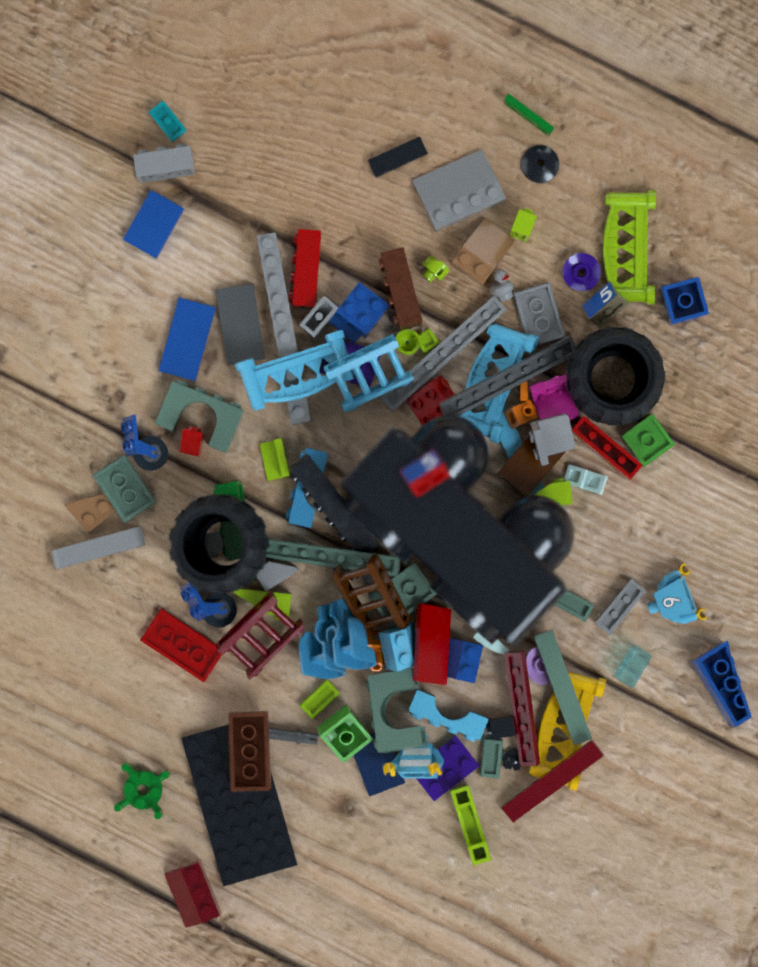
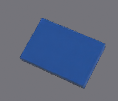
[123,190,185,259]

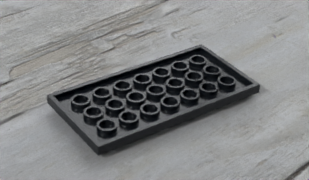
[181,724,298,887]

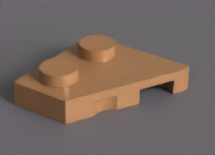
[64,494,115,533]

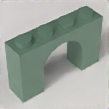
[155,380,244,453]
[366,668,428,753]

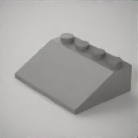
[412,149,506,233]

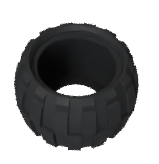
[566,327,665,426]
[168,494,269,594]

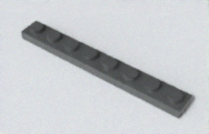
[439,336,576,416]

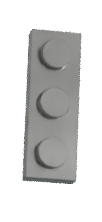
[595,579,646,635]

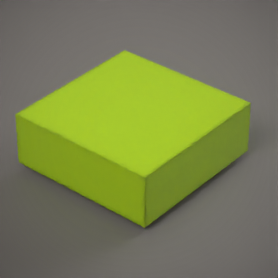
[419,328,440,354]

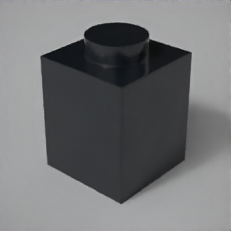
[486,715,516,739]

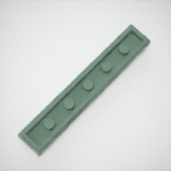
[534,630,592,745]

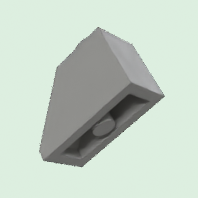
[299,296,339,339]
[257,562,299,591]

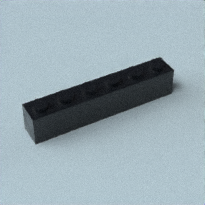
[289,453,380,553]

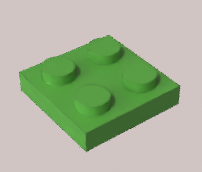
[621,414,675,467]

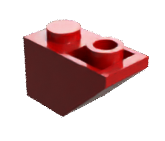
[180,426,205,457]

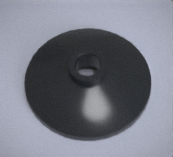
[521,145,559,183]

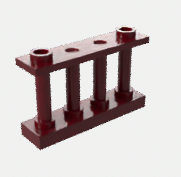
[216,590,305,679]

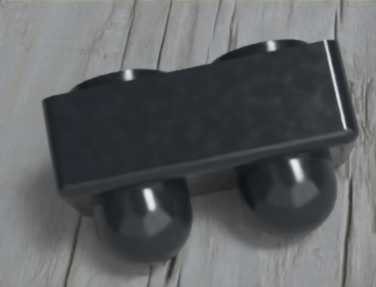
[340,415,575,646]

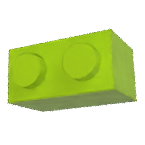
[509,208,537,243]

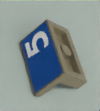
[582,281,629,328]

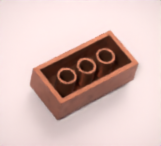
[378,247,423,331]
[229,711,271,792]

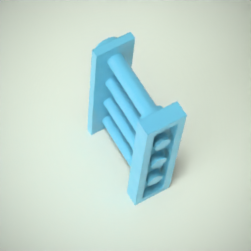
[323,334,414,412]

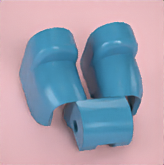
[299,599,376,679]

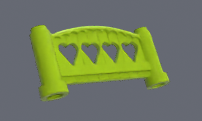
[603,190,656,305]

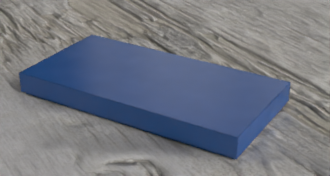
[158,297,216,381]

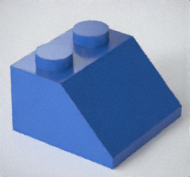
[447,638,483,683]

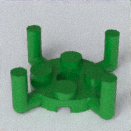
[114,762,171,819]

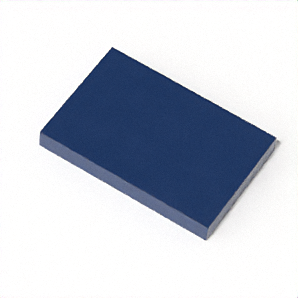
[354,732,405,797]

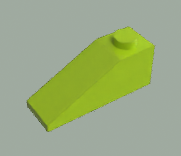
[534,478,573,506]
[233,589,292,620]

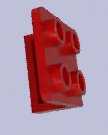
[406,375,455,425]

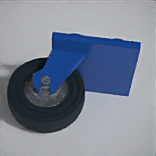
[121,415,168,471]
[180,582,237,628]

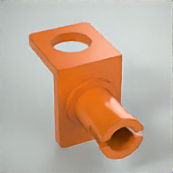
[368,630,385,672]

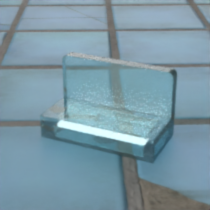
[613,644,652,688]

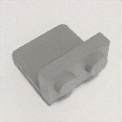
[529,413,575,466]

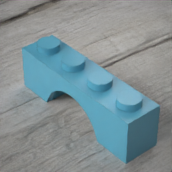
[408,689,488,742]

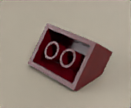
[165,859,222,928]

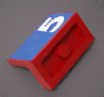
[400,450,450,497]

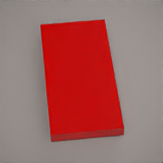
[413,604,451,686]
[140,608,222,682]

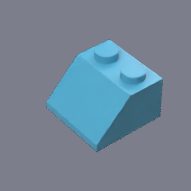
[378,622,416,671]

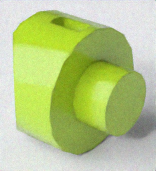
[421,255,450,283]
[395,329,420,356]

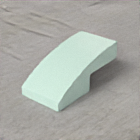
[564,464,608,495]
[472,632,509,655]

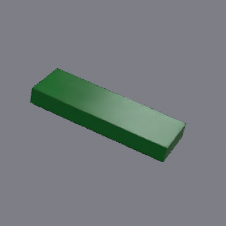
[504,93,555,136]

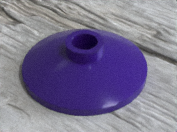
[562,253,601,291]

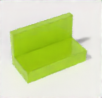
[260,438,290,481]

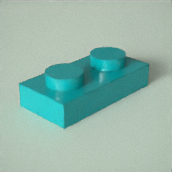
[148,101,187,143]

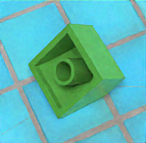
[317,704,373,763]

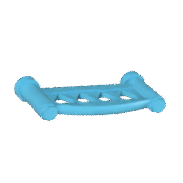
[460,324,539,444]
[235,330,355,411]

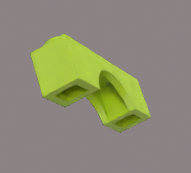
[450,784,492,866]

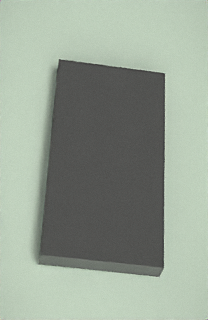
[216,284,265,365]

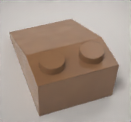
[451,218,515,286]

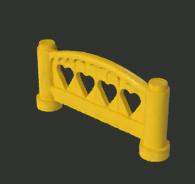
[529,671,607,791]

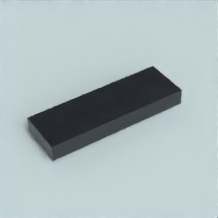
[368,136,428,178]

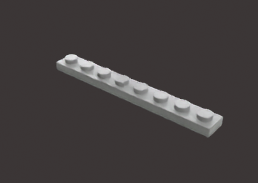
[380,296,507,412]

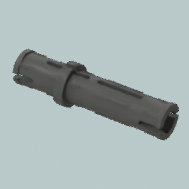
[269,728,319,745]

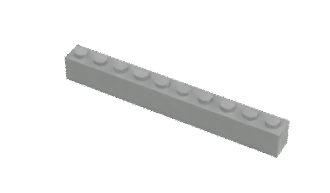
[257,232,311,426]

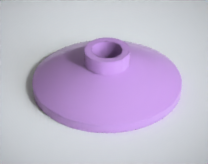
[526,647,551,685]

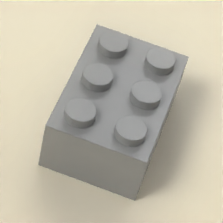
[133,144,197,183]

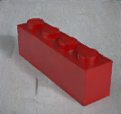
[289,229,322,309]
[572,416,643,481]

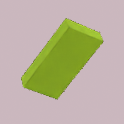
[299,679,340,719]

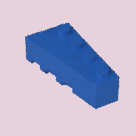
[690,641,752,727]

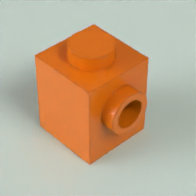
[504,400,538,429]

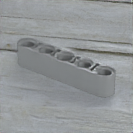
[50,526,146,570]

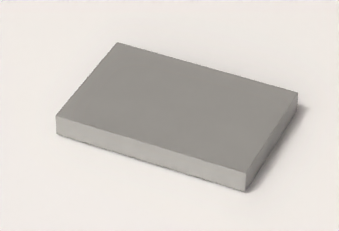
[513,282,566,346]

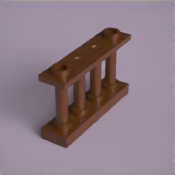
[332,554,410,638]

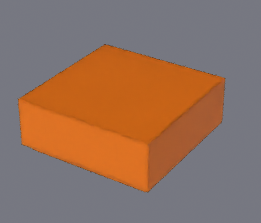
[519,382,528,402]

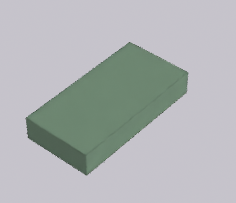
[554,590,594,622]
[480,738,503,779]

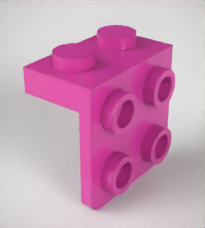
[530,375,579,420]

